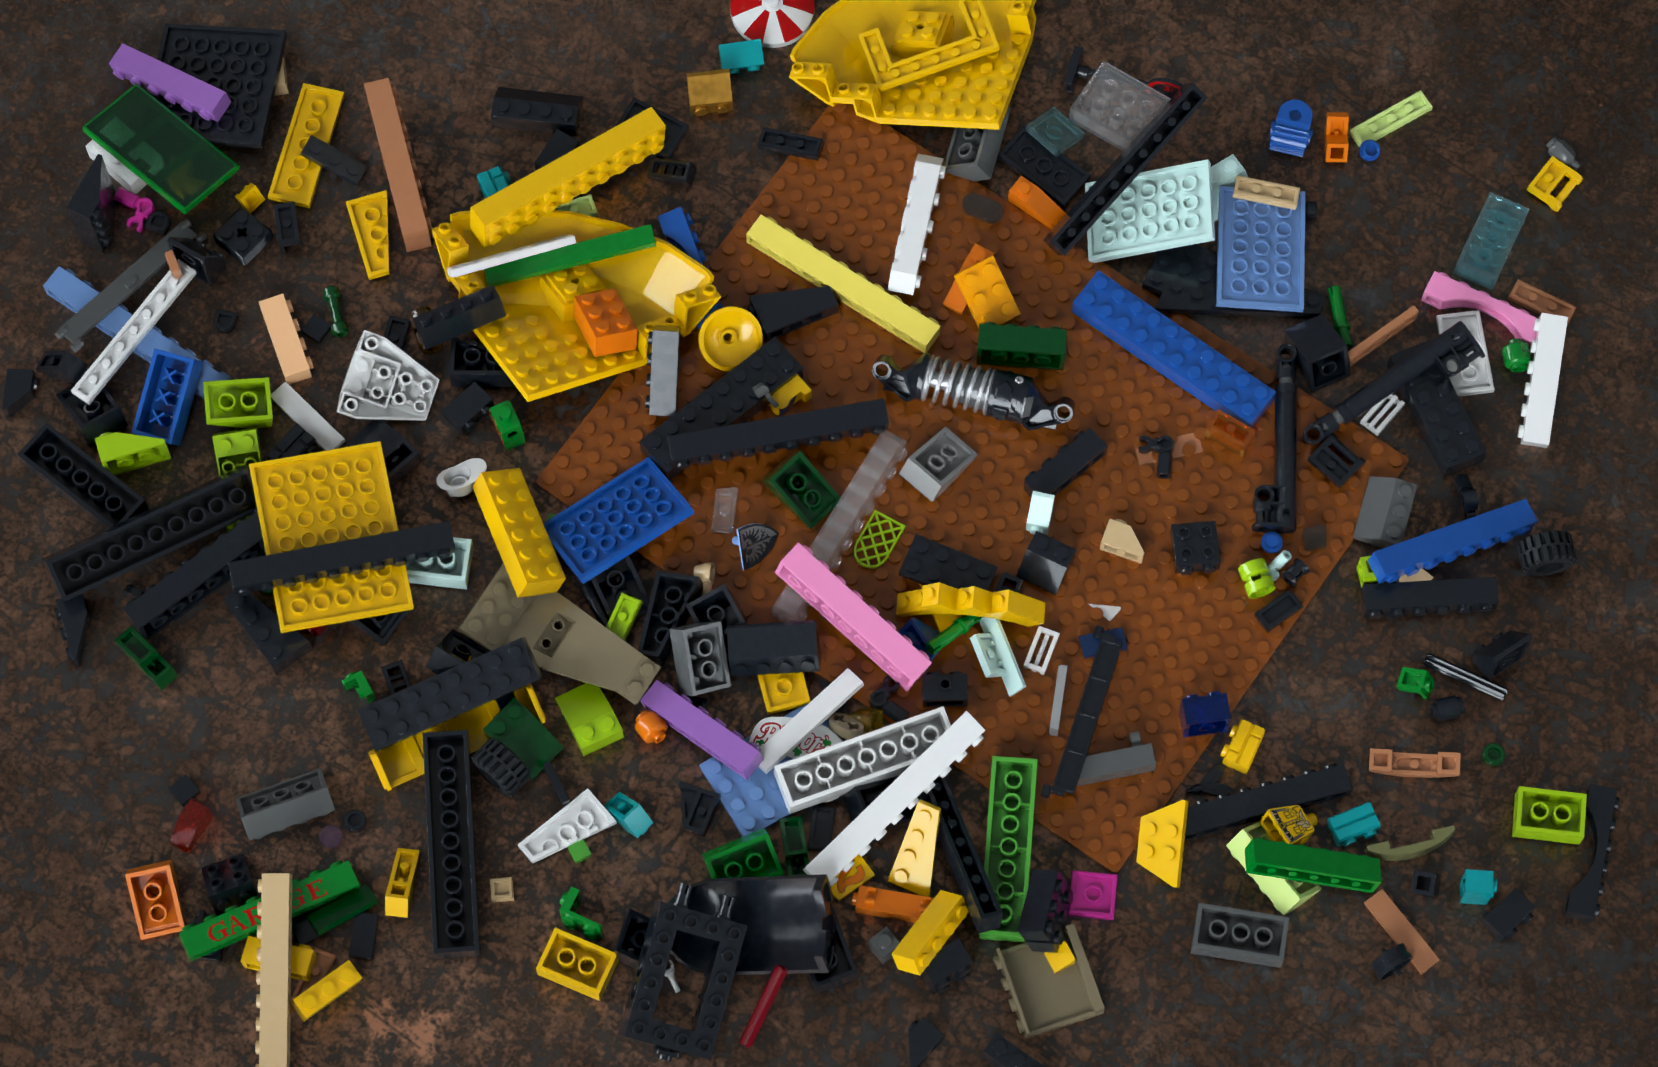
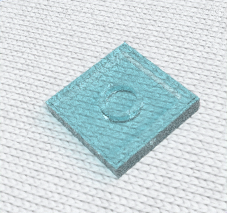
[1025,107,1085,156]

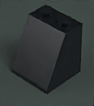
[1284,314,1351,392]

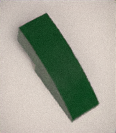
[114,626,178,691]
[779,816,809,876]

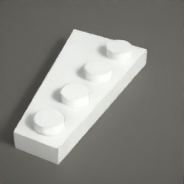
[518,788,617,864]

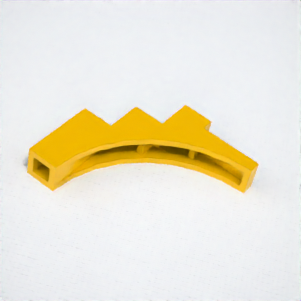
[896,582,1045,627]

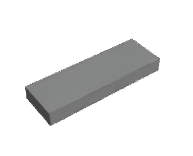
[1049,665,1067,736]

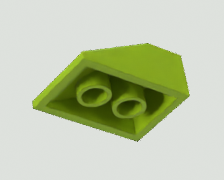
[203,377,273,428]
[95,432,172,476]
[555,683,624,757]

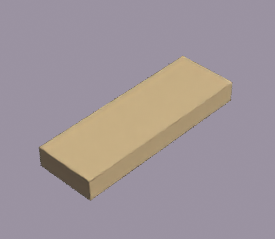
[1232,175,1300,210]

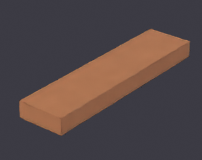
[1348,305,1419,367]
[1364,889,1440,975]

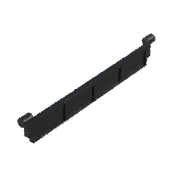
[1041,626,1123,798]

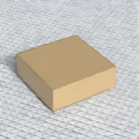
[490,877,515,903]

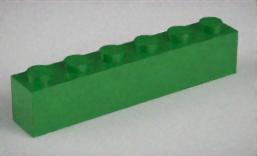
[1245,838,1382,893]

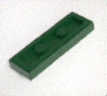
[307,884,378,936]

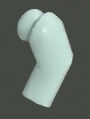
[1267,550,1292,581]

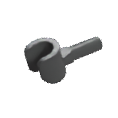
[753,383,779,408]

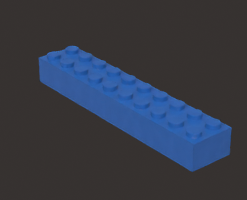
[1072,270,1276,434]

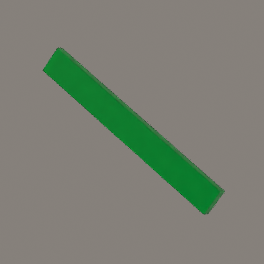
[484,224,656,287]

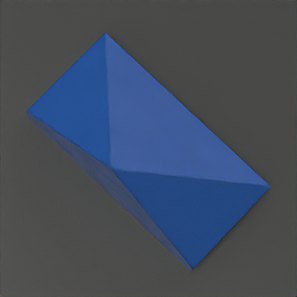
[898,618,939,661]

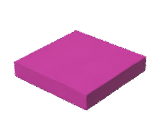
[1068,870,1118,920]

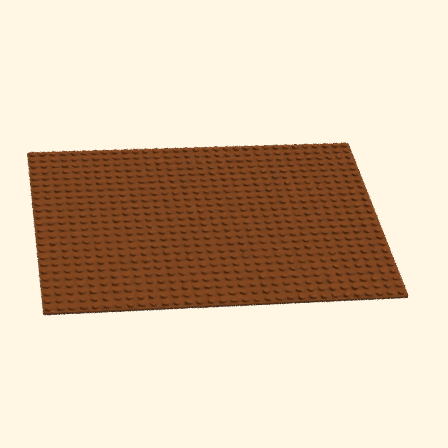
[536,103,1409,874]

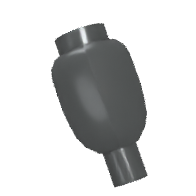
[1546,137,1581,171]

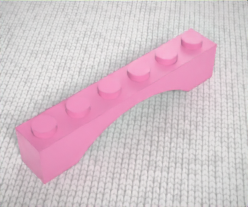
[1421,271,1539,348]

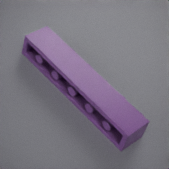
[109,43,232,122]
[640,680,764,780]

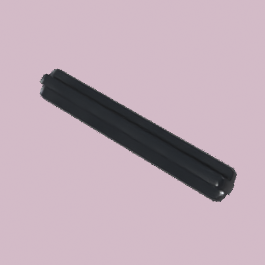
[1423,653,1508,700]

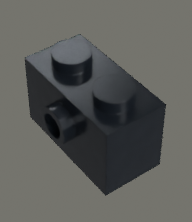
[922,671,968,707]

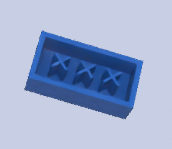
[131,348,203,446]

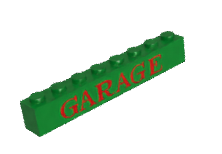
[179,860,360,962]

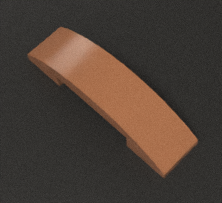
[1369,748,1461,778]

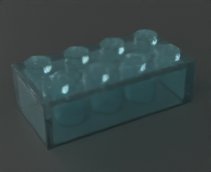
[1453,192,1530,291]

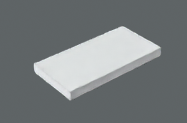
[1436,310,1495,397]

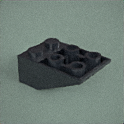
[345,420,421,488]

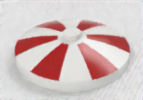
[730,0,815,48]

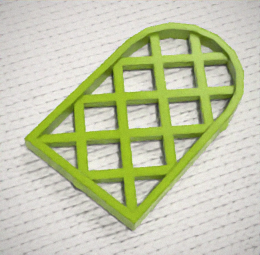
[854,510,906,569]

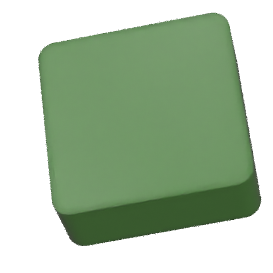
[568,839,591,864]

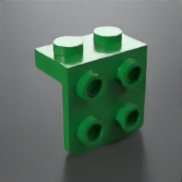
[559,886,604,940]

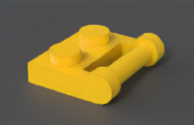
[1527,156,1583,212]

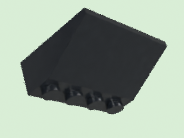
[66,154,116,253]

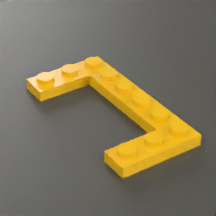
[858,0,1000,92]

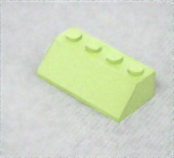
[1226,822,1322,915]

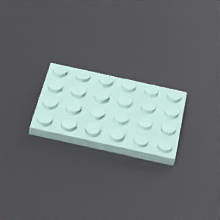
[1085,159,1215,263]

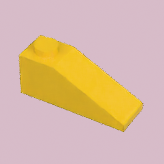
[385,848,420,918]

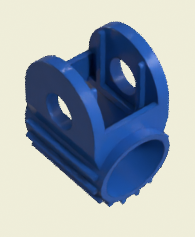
[1269,99,1314,157]

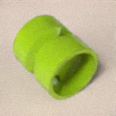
[1238,558,1276,599]

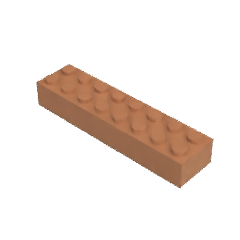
[364,77,434,252]

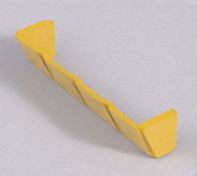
[368,684,546,791]

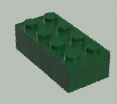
[976,322,1067,370]

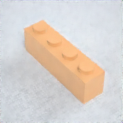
[259,294,314,385]

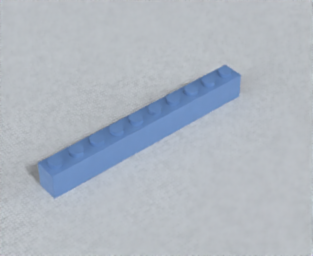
[43,266,231,399]

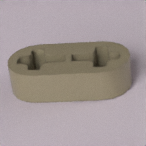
[829,712,864,740]

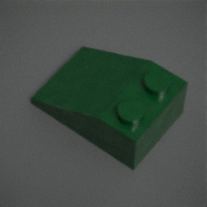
[762,450,842,529]
[483,697,564,780]

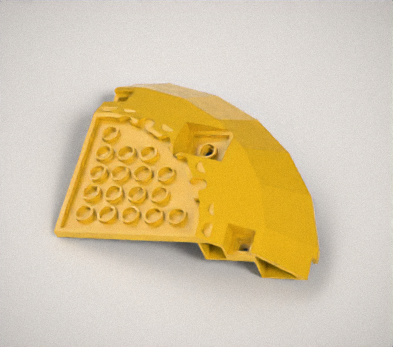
[789,0,1036,130]
[432,210,721,402]

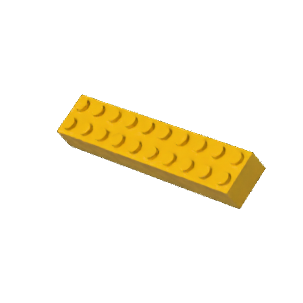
[470,107,666,248]

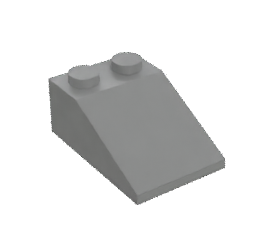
[899,427,978,502]

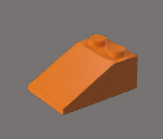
[125,859,185,940]

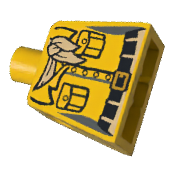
[1259,805,1318,845]

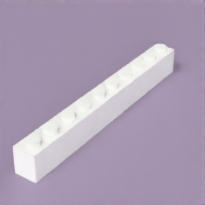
[803,711,985,887]

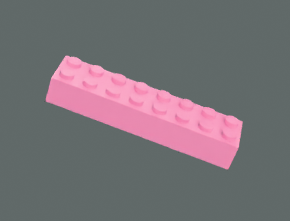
[775,543,932,692]

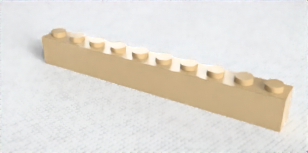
[255,873,292,1067]

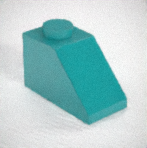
[604,791,653,838]

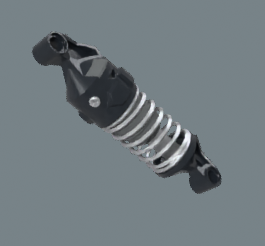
[872,353,1075,430]

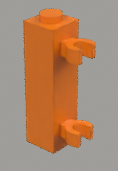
[852,885,934,923]

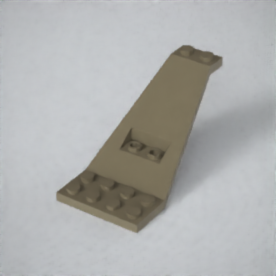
[458,562,661,705]

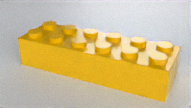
[472,468,566,598]

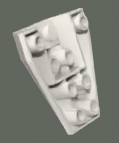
[336,330,440,421]

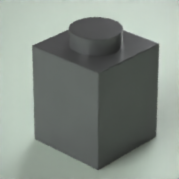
[868,926,900,964]

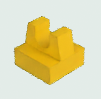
[235,183,265,213]

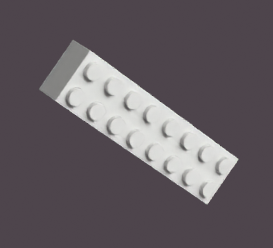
[774,706,951,814]

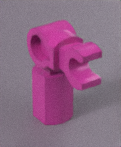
[114,187,155,233]

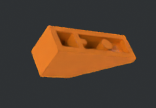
[1008,176,1066,230]
[943,243,994,315]

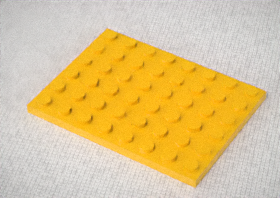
[249,441,414,633]

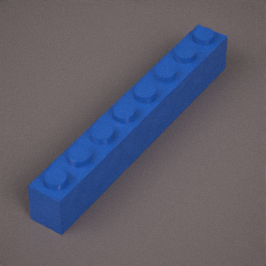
[1368,499,1538,584]

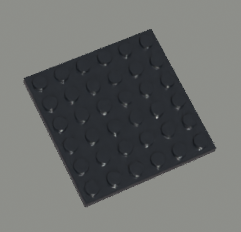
[141,23,288,148]

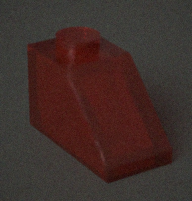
[169,798,213,854]

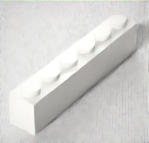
[1517,313,1568,448]

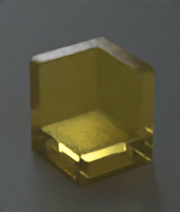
[848,708,885,734]

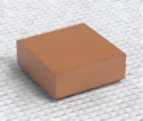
[165,250,183,280]

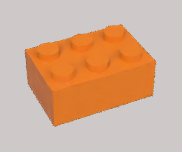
[573,288,637,357]

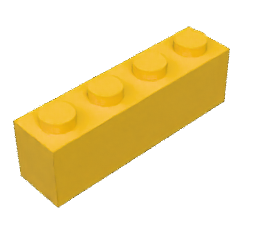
[891,890,969,976]

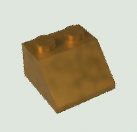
[687,69,733,116]

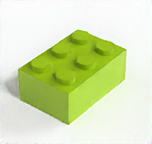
[1512,786,1587,845]

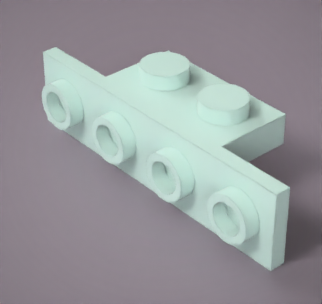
[970,617,1026,697]

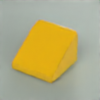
[1044,940,1076,973]

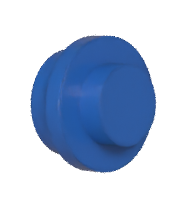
[1359,140,1380,161]
[1261,532,1283,554]

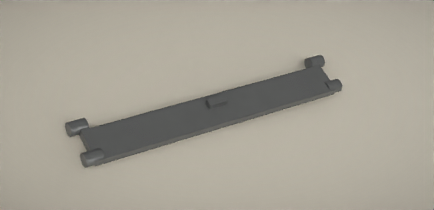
[55,219,207,353]

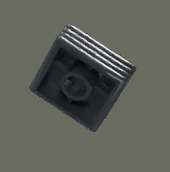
[213,206,274,265]

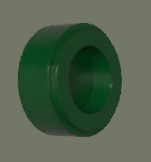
[1482,743,1505,767]

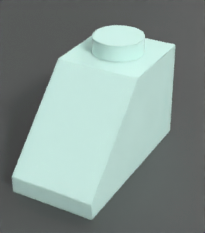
[1026,491,1055,535]

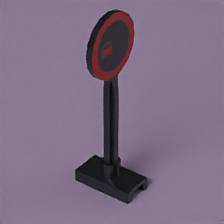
[1064,46,1183,102]

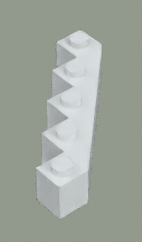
[888,154,946,295]

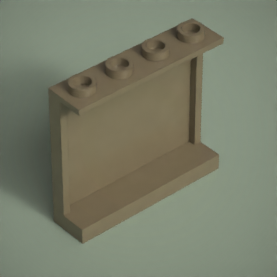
[993,923,1105,1039]

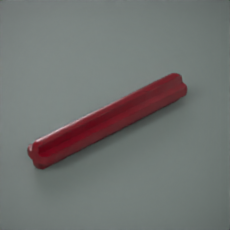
[739,965,788,1047]

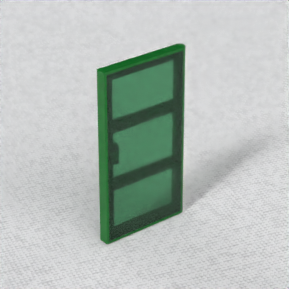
[83,84,240,214]

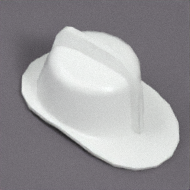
[436,458,487,497]

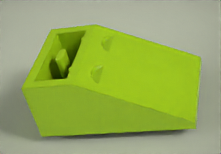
[212,427,263,477]

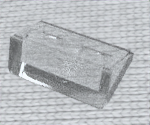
[711,487,738,533]

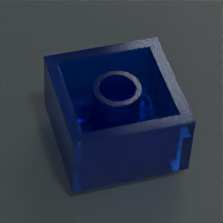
[1179,691,1231,738]

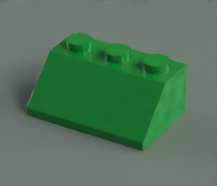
[702,828,784,879]

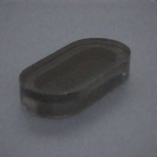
[962,193,1004,224]

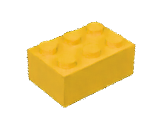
[536,927,619,1001]

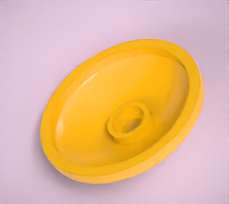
[698,306,763,371]

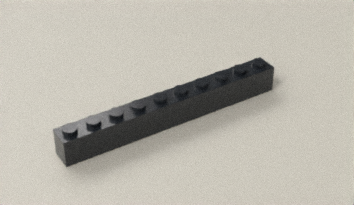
[1043,83,1208,256]
[667,398,889,469]
[228,521,455,596]

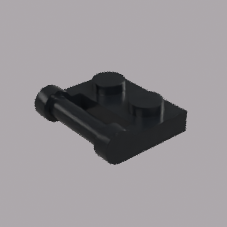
[1307,433,1366,489]

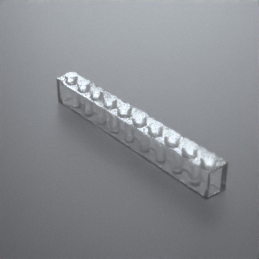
[772,430,908,622]

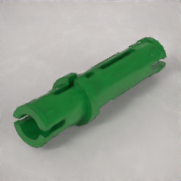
[1327,286,1353,349]
[925,615,982,655]

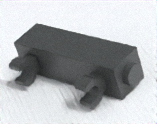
[1077,731,1156,786]

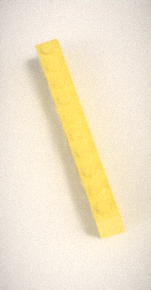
[746,214,941,354]

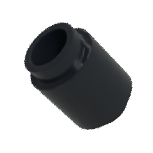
[1430,695,1465,721]

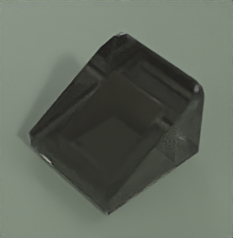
[1301,525,1327,551]

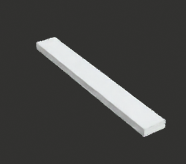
[71,259,197,405]

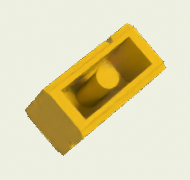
[1220,719,1266,774]

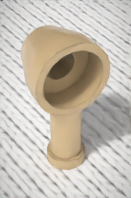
[693,562,715,596]

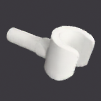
[664,960,681,993]

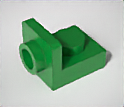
[1396,667,1434,699]
[342,671,376,703]

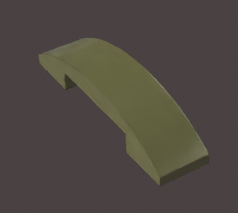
[1364,825,1455,861]

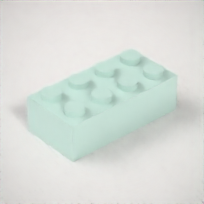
[405,537,474,590]

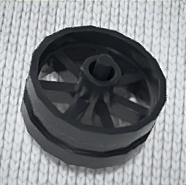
[1370,943,1414,981]

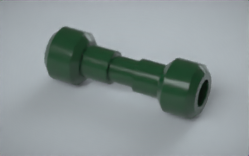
[322,285,349,338]

